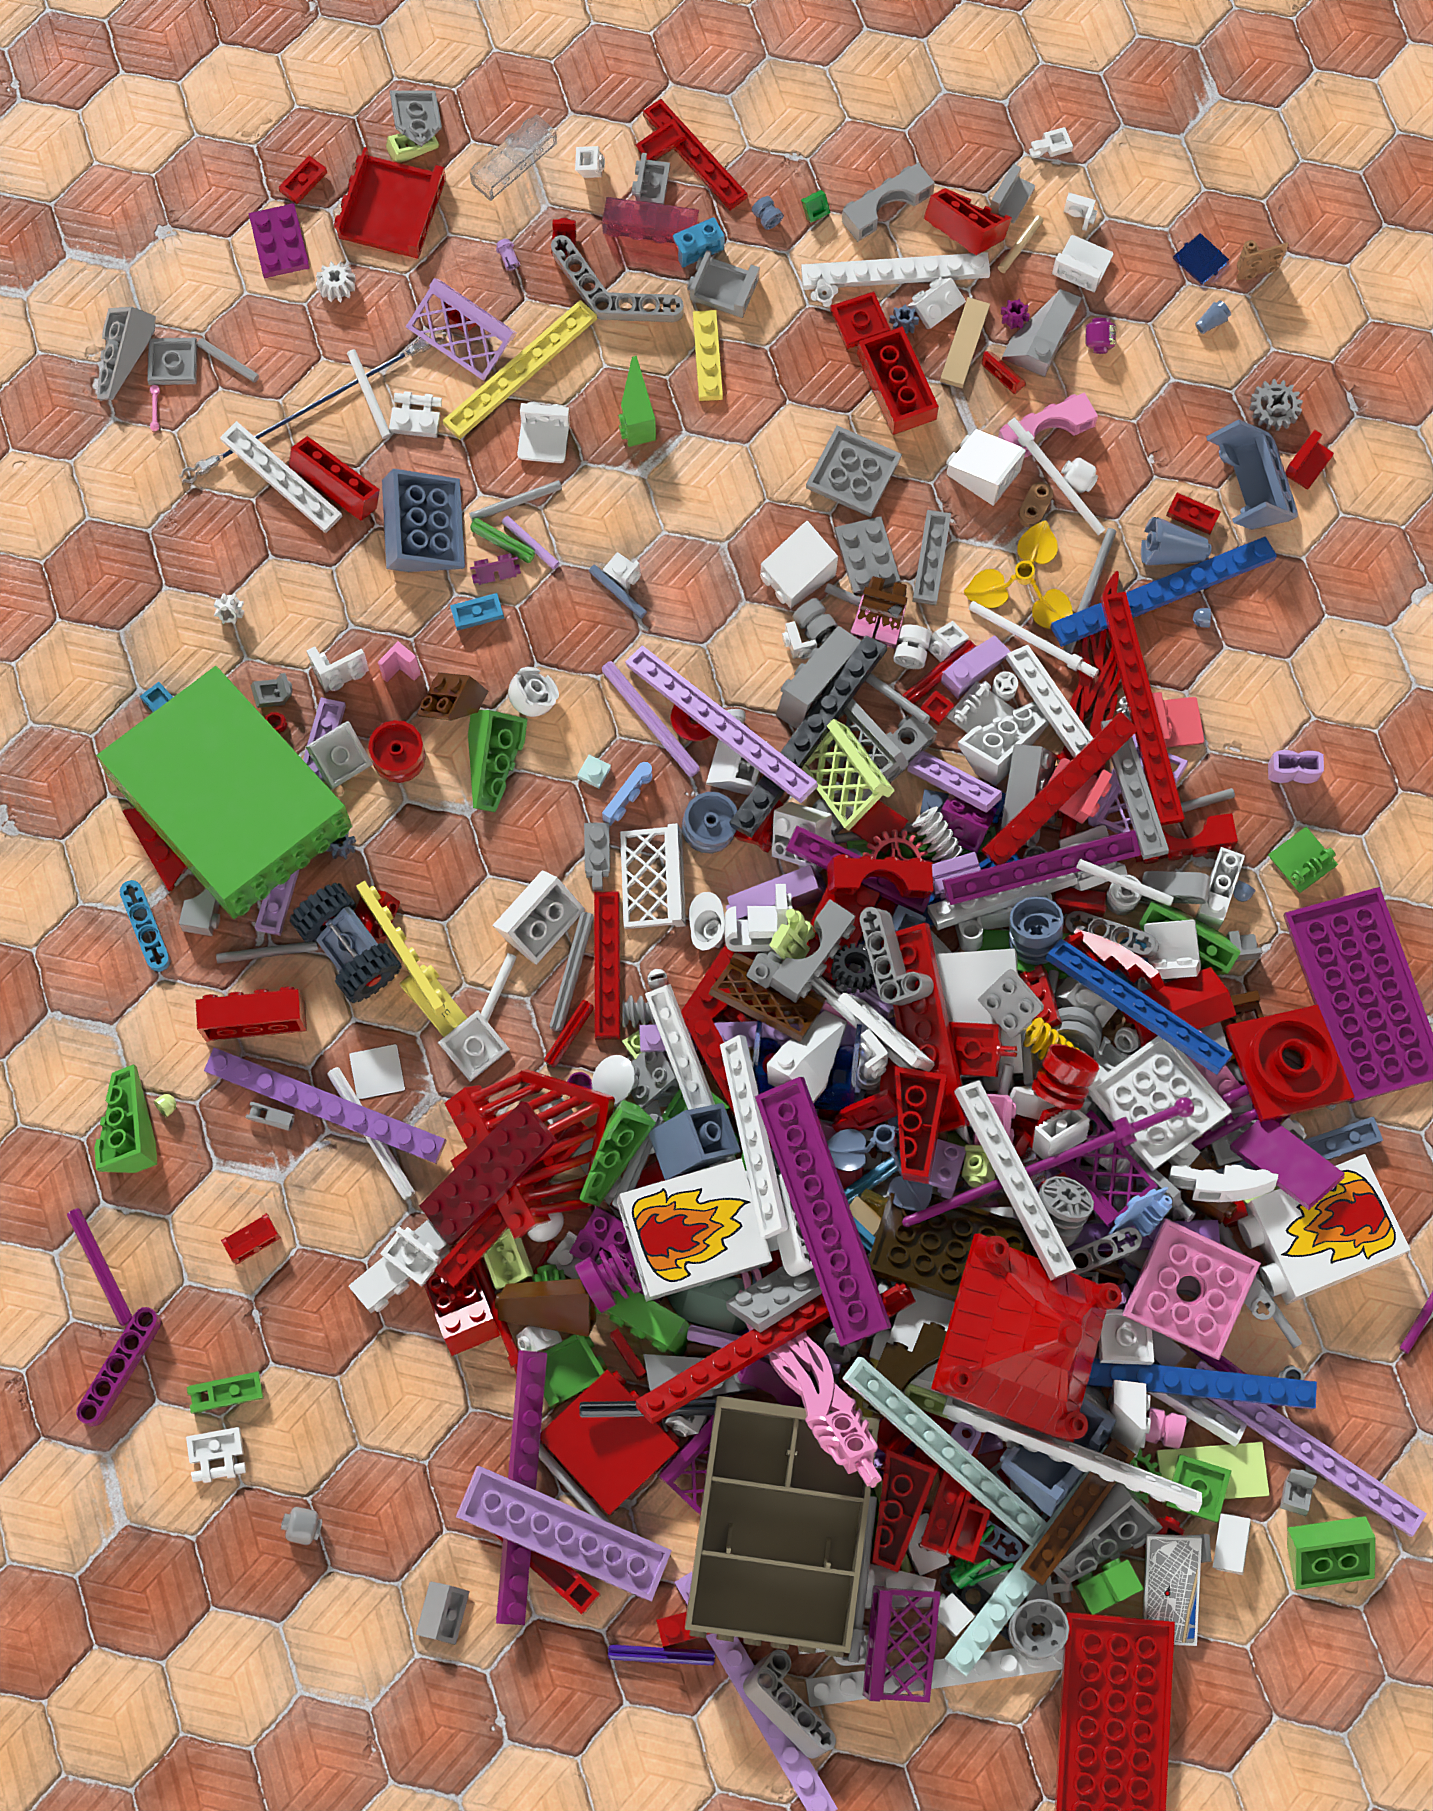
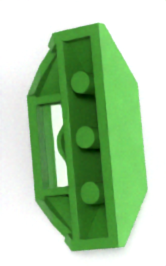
[1139,901,1241,975]

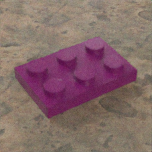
[248,203,310,279]

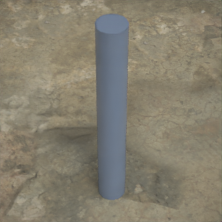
[589,564,647,619]

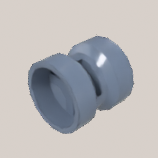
[752,196,784,230]

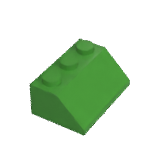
[1287,1516,1376,1590]

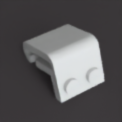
[725,884,792,952]

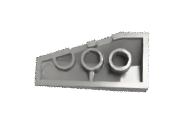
[1002,289,1082,377]
[97,307,156,400]

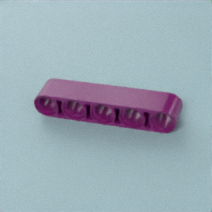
[76,1307,161,1427]

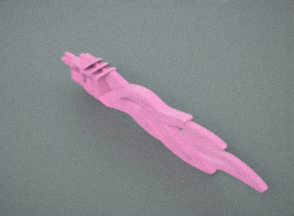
[739,1269,882,1488]

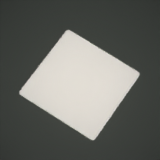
[349,1044,405,1099]

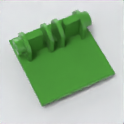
[1268,827,1338,893]

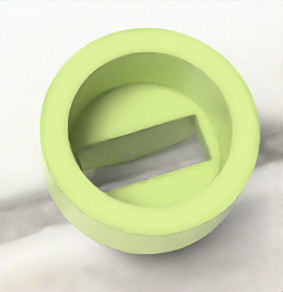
[154,1094,176,1117]

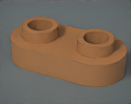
[1019,482,1053,528]

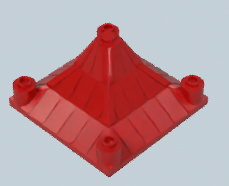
[931,1233,1122,1443]

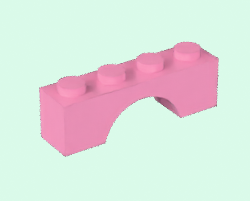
[998,392,1098,458]

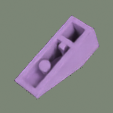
[941,635,1011,699]

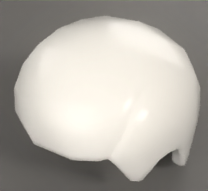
[528,1202,564,1242]

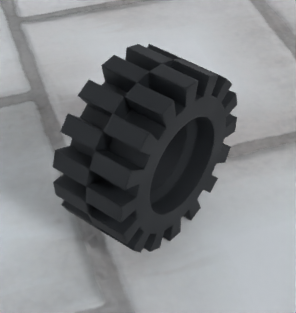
[831,943,875,993]

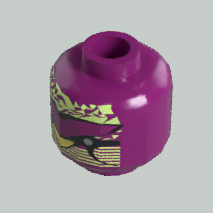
[1085,318,1116,354]

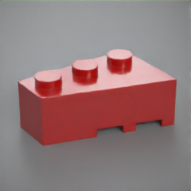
[924,188,1012,256]

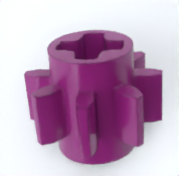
[1000,299,1030,330]

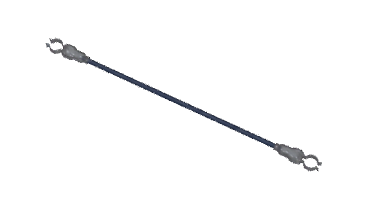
[178,330,447,484]

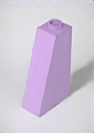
[726,865,826,920]

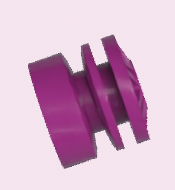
[575,1243,641,1313]

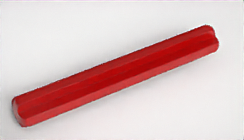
[902,640,976,704]

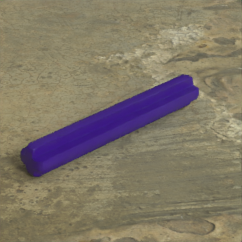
[608,1645,715,1666]

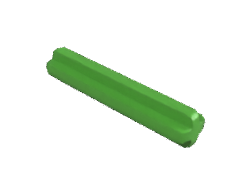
[470,518,535,563]

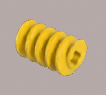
[1023,1018,1079,1060]

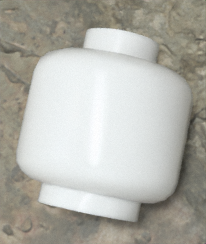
[1061,457,1098,494]

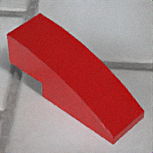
[947,1490,991,1563]

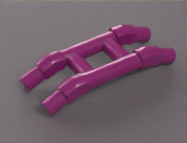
[1190,1084,1258,1151]

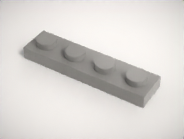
[912,510,951,605]

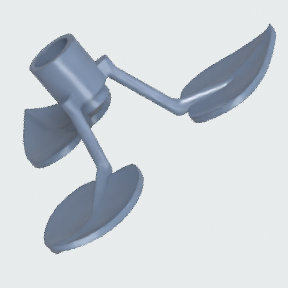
[827,1115,932,1212]

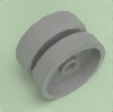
[1051,1007,1103,1061]

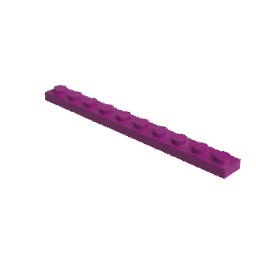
[496,1350,547,1625]

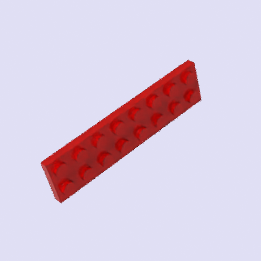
[881,923,970,1133]

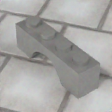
[841,163,935,242]
[179,889,220,936]
[770,900,855,1003]

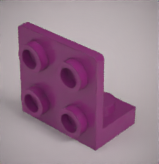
[940,794,998,854]

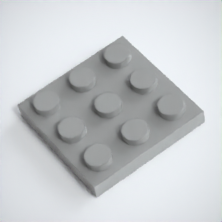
[806,425,902,517]

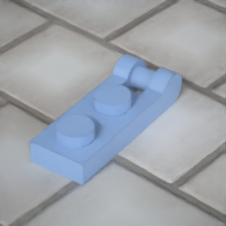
[602,762,652,826]

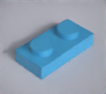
[450,593,504,631]

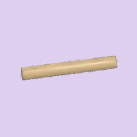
[998,215,1044,273]

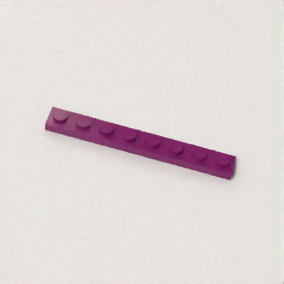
[942,830,1141,905]

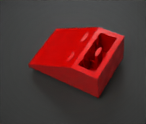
[424,1268,500,1356]

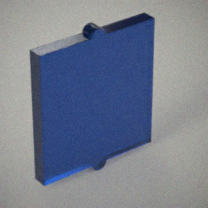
[1173,233,1229,285]

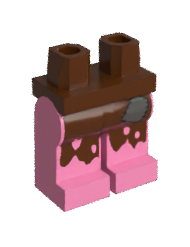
[851,576,908,649]

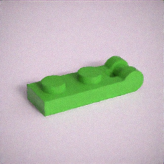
[187,1371,264,1414]

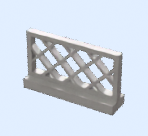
[826,698,909,795]

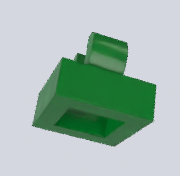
[801,190,831,223]

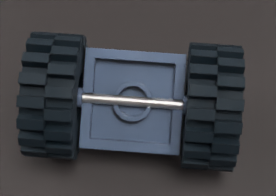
[290,883,402,1003]

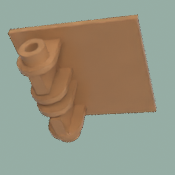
[1236,240,1289,281]

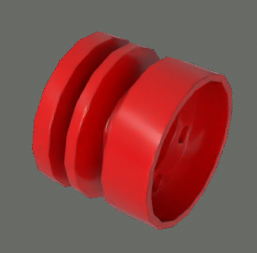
[1031,1044,1100,1110]

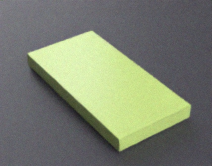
[1156,1442,1269,1505]

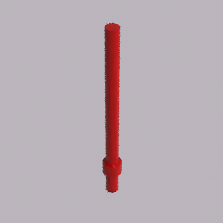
[473,1259,519,1375]

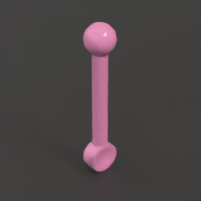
[150,385,160,431]

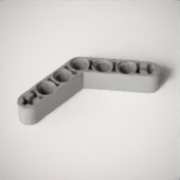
[551,235,684,322]
[1069,1227,1142,1276]

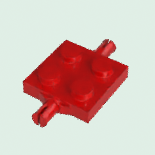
[949,1022,1017,1077]

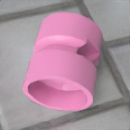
[1145,1407,1186,1449]

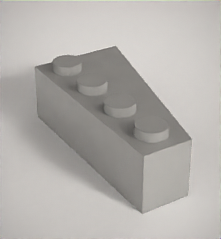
[776,626,861,729]
[1000,744,1057,848]
[644,1354,757,1400]

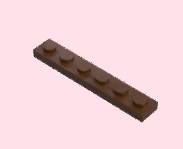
[1020,1438,1136,1586]

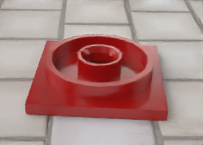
[1224,1004,1355,1122]

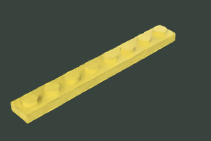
[443,300,597,440]

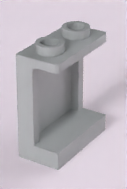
[687,250,760,318]

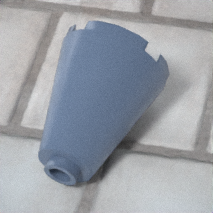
[1141,517,1211,566]

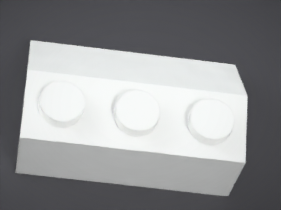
[492,870,586,965]

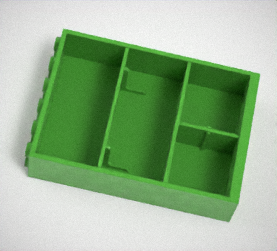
[96,666,352,920]

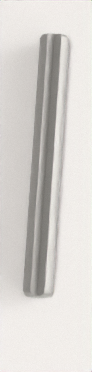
[549,912,594,1032]

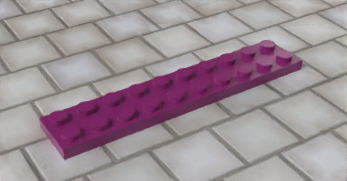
[755,1077,892,1347]

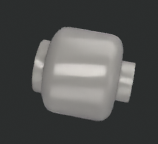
[281,1507,322,1545]

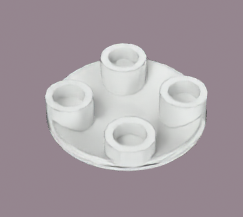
[592,1055,639,1107]

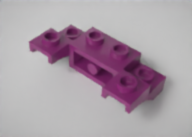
[569,1207,664,1304]

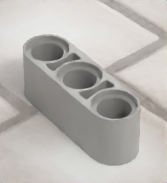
[1141,871,1212,904]

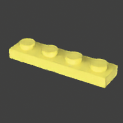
[693,310,723,401]

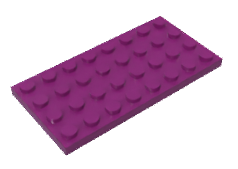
[1283,887,1433,1104]

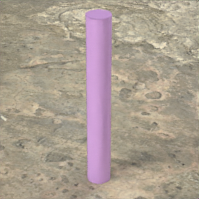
[502,516,560,570]

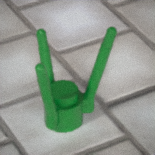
[950,1524,1014,1589]

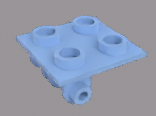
[1109,1187,1172,1237]

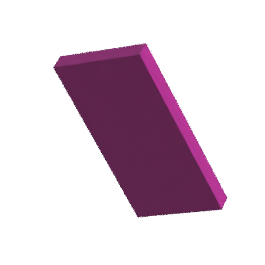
[1230,1119,1345,1210]

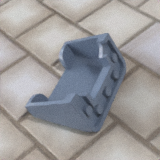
[1000,1398,1116,1517]

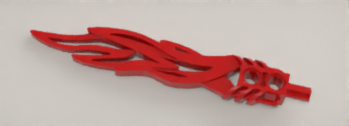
[1054,571,1121,839]

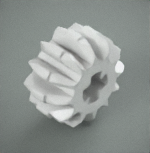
[316,261,356,303]

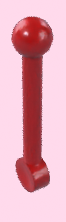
[526,1241,557,1282]

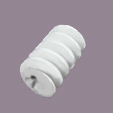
[912,806,963,861]

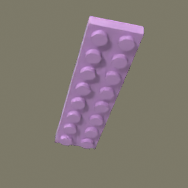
[456,1466,672,1601]

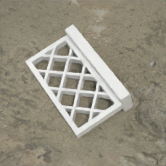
[620,823,686,929]

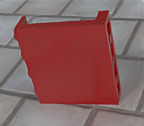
[334,147,446,259]
[540,1369,681,1515]

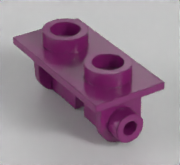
[470,553,521,585]

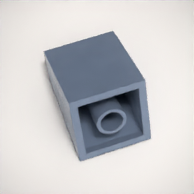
[649,1103,741,1180]

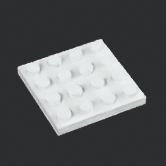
[1088,1036,1232,1172]

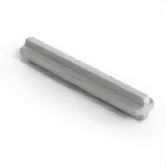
[612,1114,663,1209]

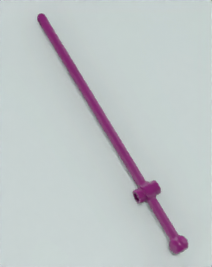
[902,1097,1194,1227]

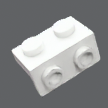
[908,277,966,329]
[380,1226,441,1287]

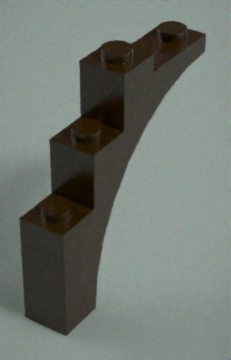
[863,1322,947,1415]

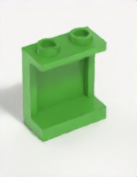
[544,1334,608,1410]

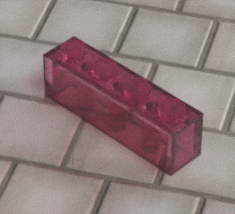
[602,197,699,243]

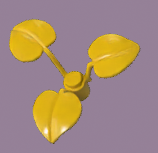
[964,521,1073,629]

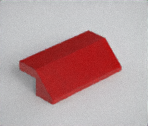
[1123,967,1237,1047]

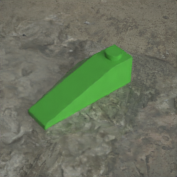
[468,710,528,812]
[94,1064,157,1173]

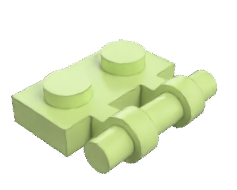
[769,909,815,960]

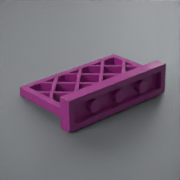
[1057,1110,1159,1229]
[657,1396,733,1515]
[862,1585,940,1703]

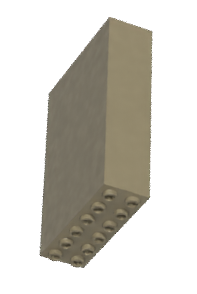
[685,1396,880,1658]

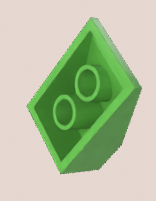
[618,356,656,447]

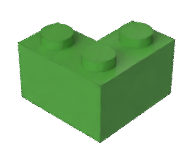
[1074,1558,1143,1615]

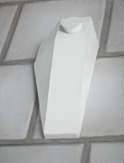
[958,701,1050,786]
[767,1010,847,1103]

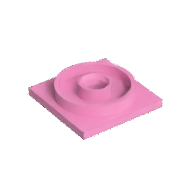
[1122,1218,1261,1360]

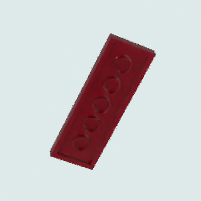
[419,1101,557,1246]

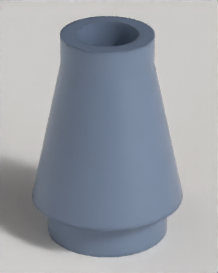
[1195,300,1231,334]

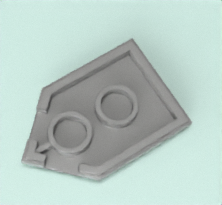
[389,90,442,147]

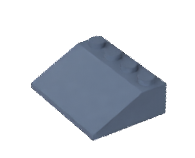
[382,469,465,572]

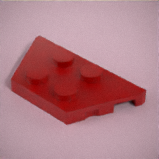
[122,808,188,892]

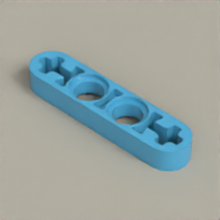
[120,880,171,972]

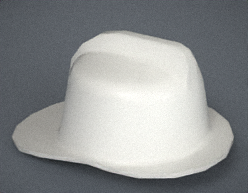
[689,892,725,951]

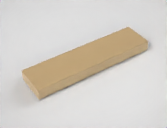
[940,297,990,389]

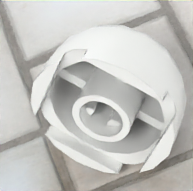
[508,667,559,717]

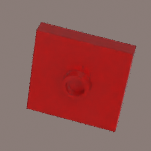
[830,291,891,349]

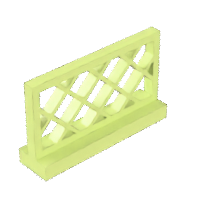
[802,719,895,830]

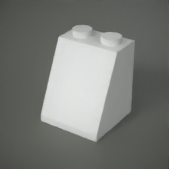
[946,429,1026,506]
[760,521,838,609]

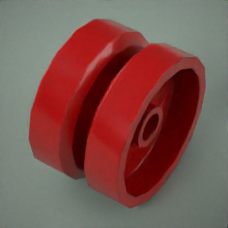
[368,720,426,783]

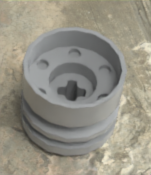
[1038,1176,1094,1247]
[1008,1599,1069,1660]

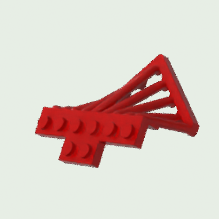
[444,1069,615,1239]

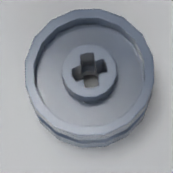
[682,792,737,854]

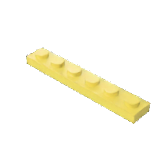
[356,881,446,1016]

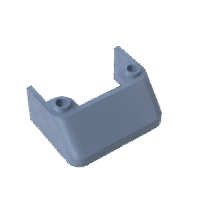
[1206,420,1298,530]

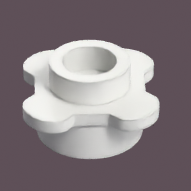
[810,279,838,307]

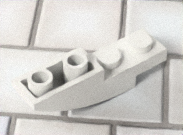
[1009,1086,1098,1120]
[1168,1165,1278,1202]

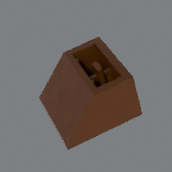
[417,672,489,721]

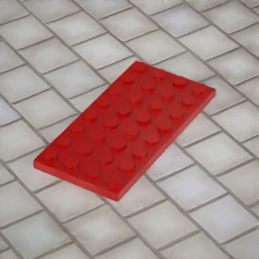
[1054,1612,1175,1811]

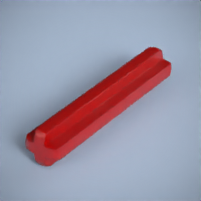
[544,1000,594,1068]

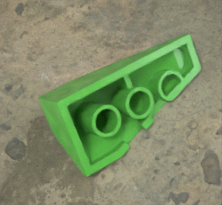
[580,1100,656,1206]

